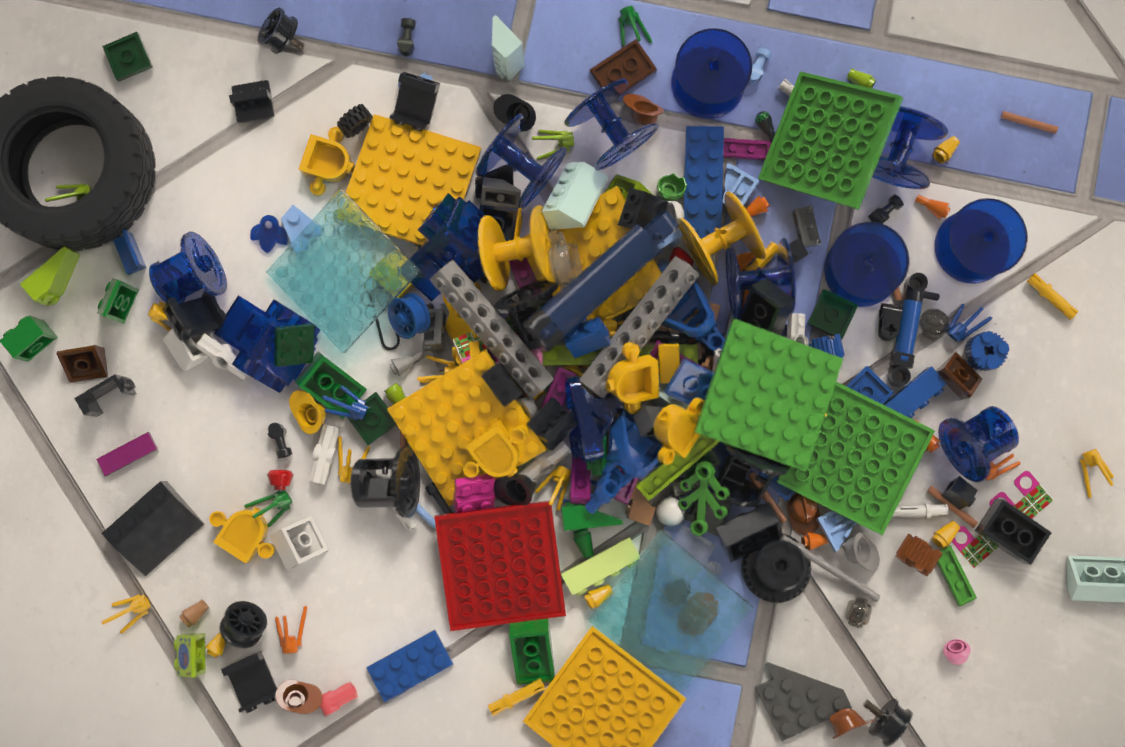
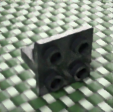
[229,80,275,123]
[527,397,578,451]

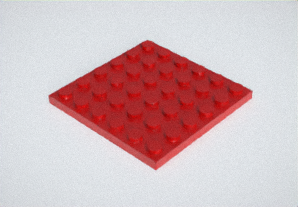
[434,500,566,631]

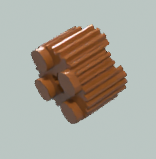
[895,533,943,577]

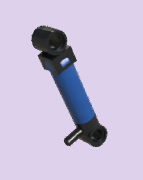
[887,273,940,387]

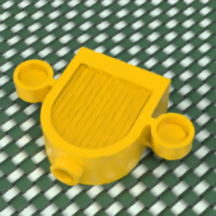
[298,127,355,196]
[605,342,659,414]
[654,398,705,465]
[463,420,526,478]
[209,507,275,564]

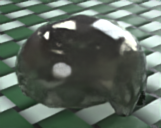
[919,308,949,339]

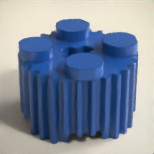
[964,331,1010,371]
[808,334,845,358]

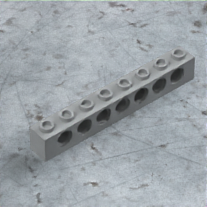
[579,256,699,399]
[430,260,554,399]

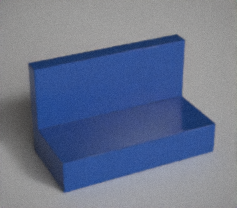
[113,229,147,275]

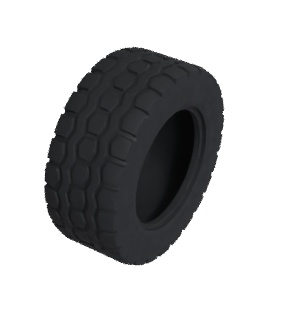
[0,76,156,251]

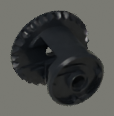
[494,278,559,350]
[716,443,791,508]
[350,447,420,518]
[741,533,812,603]

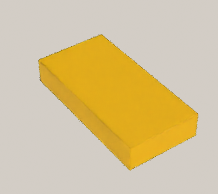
[659,344,680,383]

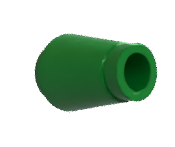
[573,528,594,558]

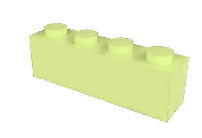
[561,537,641,596]

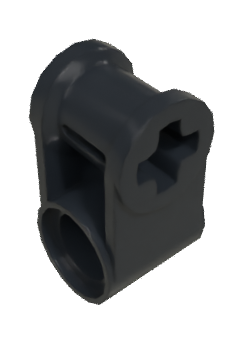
[878,303,902,341]

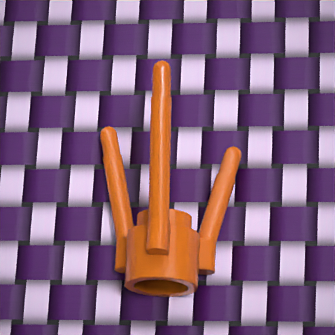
[978,435,1021,481]
[275,606,307,653]

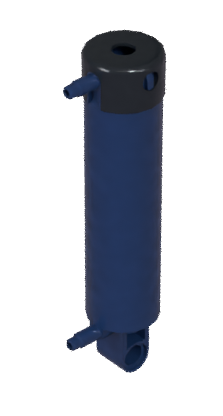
[522,210,679,352]

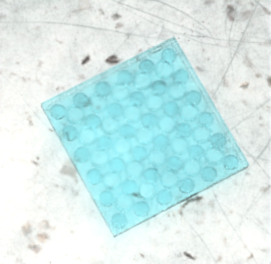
[266,189,421,353]
[588,530,753,693]

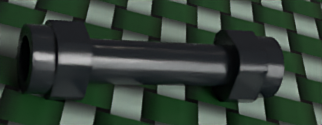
[425,482,455,514]

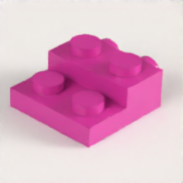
[453,474,495,513]

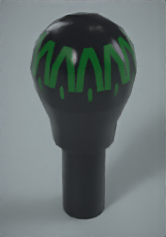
[755,111,775,143]

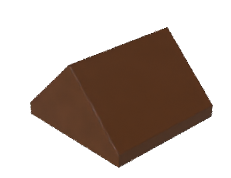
[56,345,108,383]
[936,352,983,400]

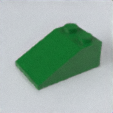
[97,278,139,324]
[294,351,367,419]
[562,502,623,531]
[509,619,555,685]

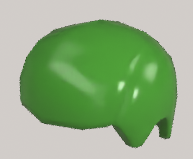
[656,173,687,201]

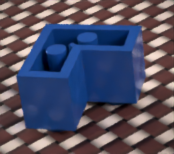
[564,317,610,358]

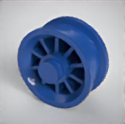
[388,293,434,339]

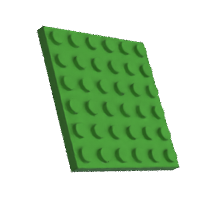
[758,71,903,210]
[694,319,844,471]
[776,382,935,536]

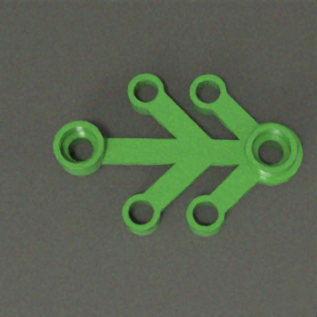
[678,461,729,536]

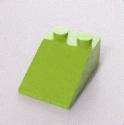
[20,246,80,306]

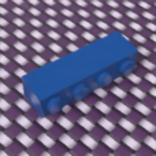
[883,366,947,418]

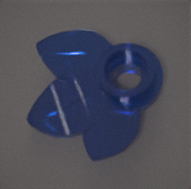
[250,215,288,253]

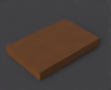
[590,39,657,102]

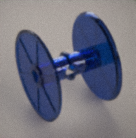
[671,28,752,119]
[564,79,659,171]
[872,106,948,189]
[475,114,567,209]
[934,198,1028,284]
[824,222,909,307]
[725,238,796,320]

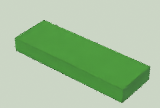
[937,545,977,607]

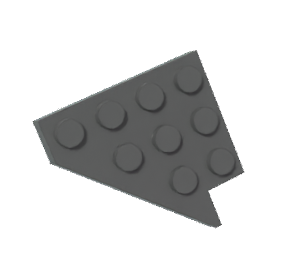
[755,662,852,741]

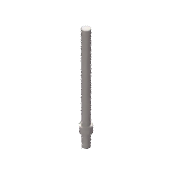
[780,535,880,602]

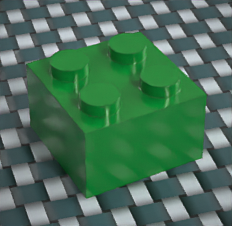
[0,316,58,362]

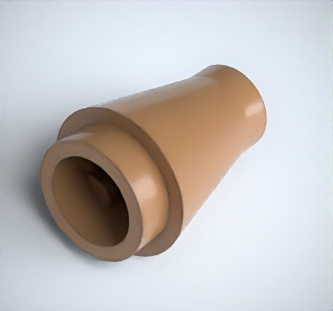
[179,600,209,628]

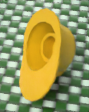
[289,390,326,434]

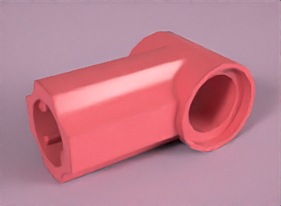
[320,682,358,716]

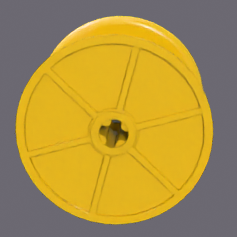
[677,191,766,286]
[478,205,560,292]

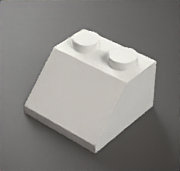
[163,328,219,371]
[270,516,328,570]

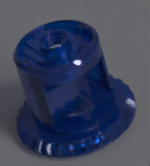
[149,231,227,304]
[938,406,1019,482]

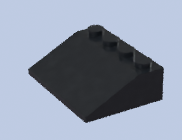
[101,481,204,576]

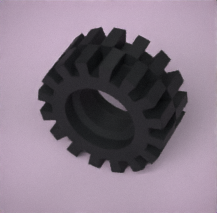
[337,104,373,138]

